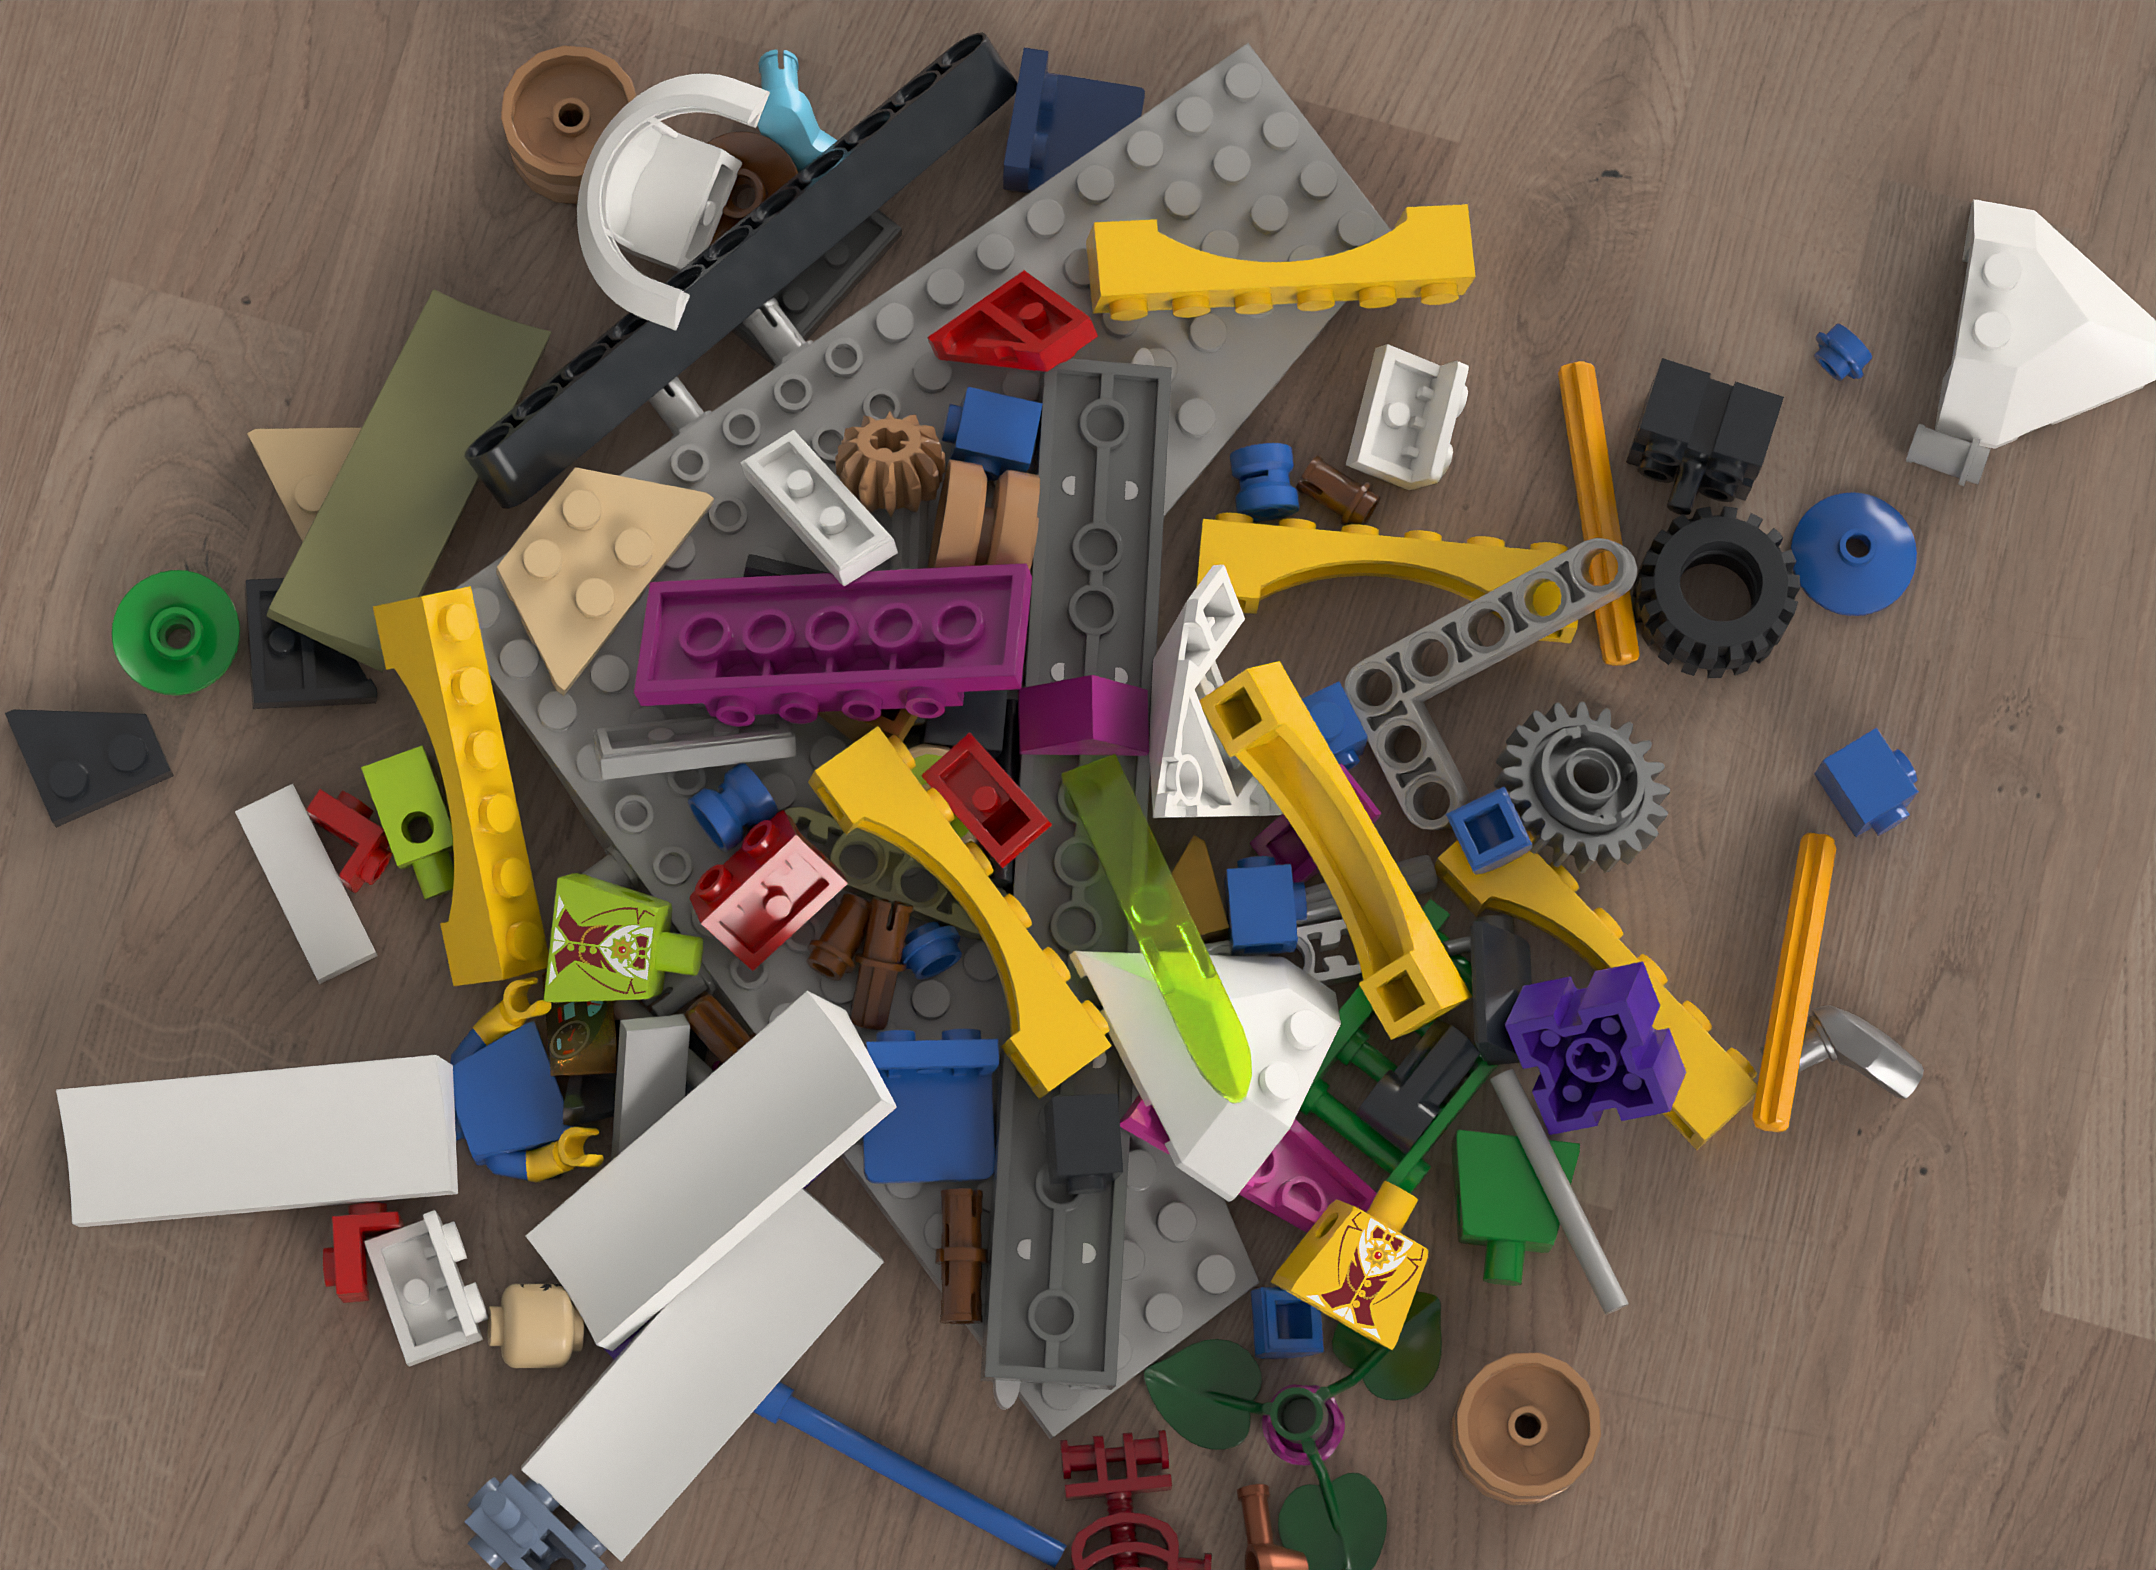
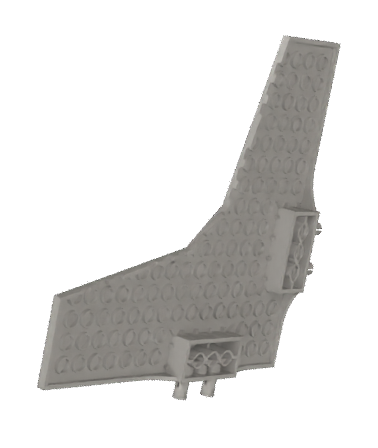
[455,43,1391,1439]

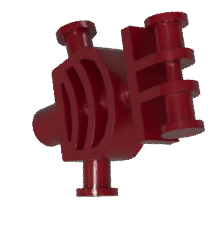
[1044,1430,1212,1570]

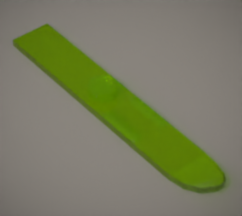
[1061,754,1252,1104]

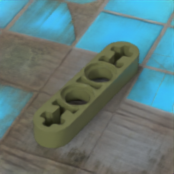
[784,806,1007,940]

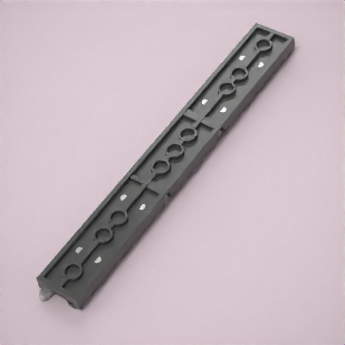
[980,348,1172,1410]

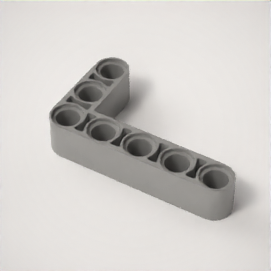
[1344,538,1637,831]

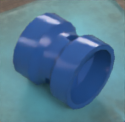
[1230,443,1299,522]
[688,763,779,853]

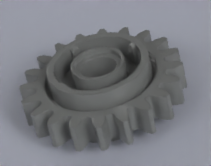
[1494,702,1670,874]

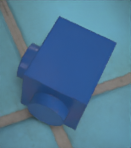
[941,387,1043,481]
[1302,681,1368,770]
[1814,728,1919,838]
[1224,856,1307,956]

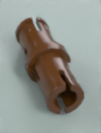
[935,1188,988,1325]

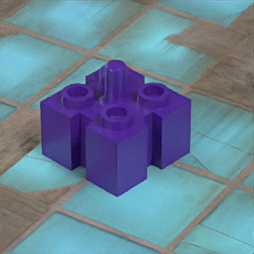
[1505,961,1686,1135]

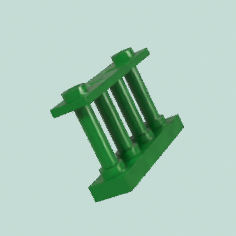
[1299,899,1498,1194]

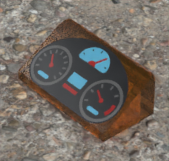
[542,972,617,1076]

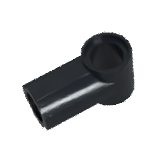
[1355,1018,1480,1155]

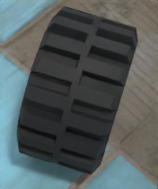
[1633,506,1800,678]

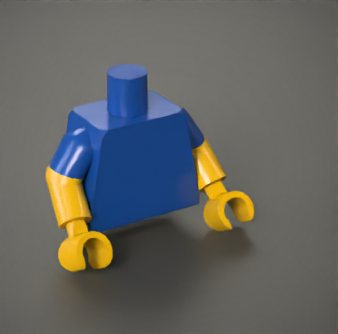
[450,977,604,1183]

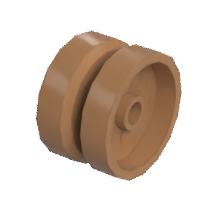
[501,46,636,204]
[927,459,1040,570]
[1450,1353,1601,1505]

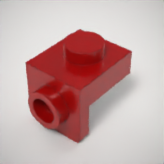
[306,789,392,894]
[323,1202,404,1303]

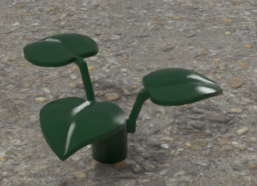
[1144,1291,1442,1570]

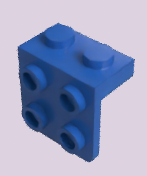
[862,1029,999,1184]

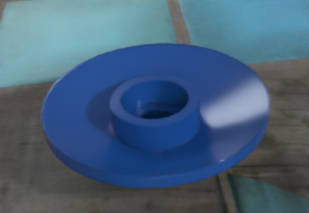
[1790,492,1917,616]

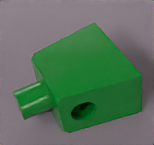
[1451,1129,1580,1286]

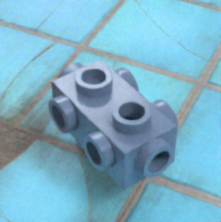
[464,1474,609,1570]

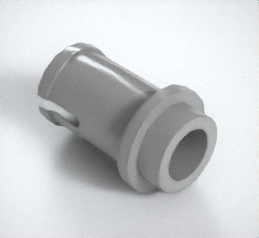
[1906,424,1991,486]

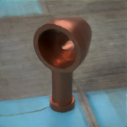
[1236,1484,1309,1570]

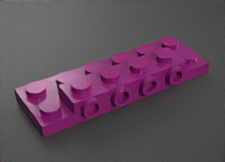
[634,563,1032,727]

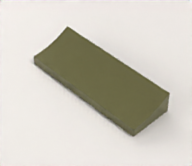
[267,289,552,673]

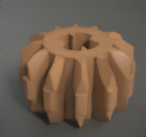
[835,411,945,517]

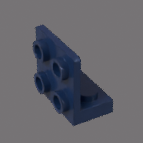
[1003,47,1145,193]

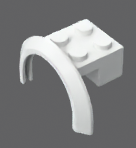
[577,74,770,331]

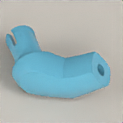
[757,50,837,173]

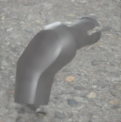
[1759,1005,1924,1099]

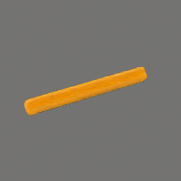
[1558,361,1640,666]
[1752,832,1836,1133]

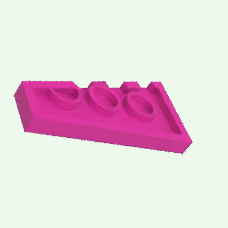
[1120,1094,1377,1233]

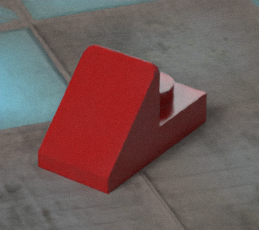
[921,732,1052,868]

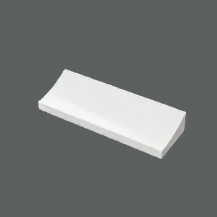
[526,991,897,1351]
[56,1055,458,1227]
[521,1188,884,1562]

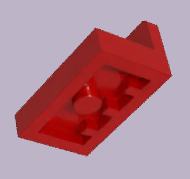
[689,810,848,971]

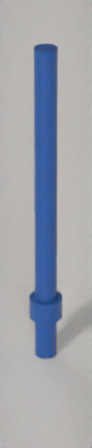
[753,1382,1067,1569]

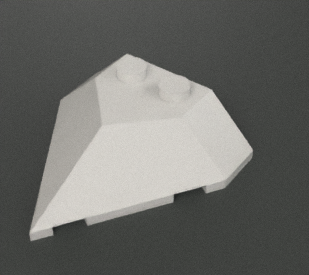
[1935,199,2156,449]
[1149,564,1283,818]
[1069,951,1341,1202]

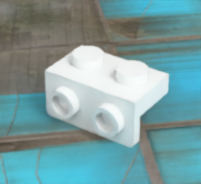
[1346,344,1469,490]
[364,1210,489,1367]

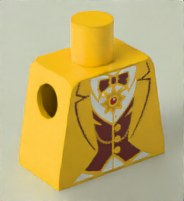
[1271,1180,1428,1350]

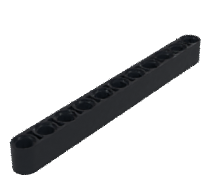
[464,32,1018,509]

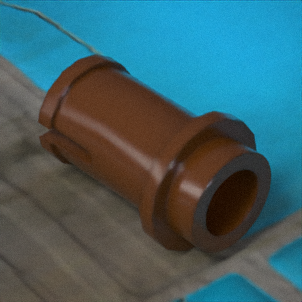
[1296,455,1381,526]
[806,893,872,981]

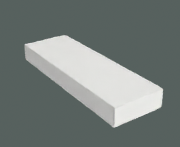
[740,430,898,586]
[235,784,378,984]

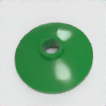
[112,570,240,695]

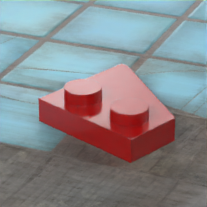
[927,270,1098,372]

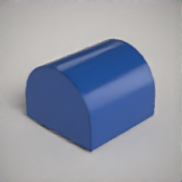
[1446,786,1533,875]
[1251,1287,1324,1359]

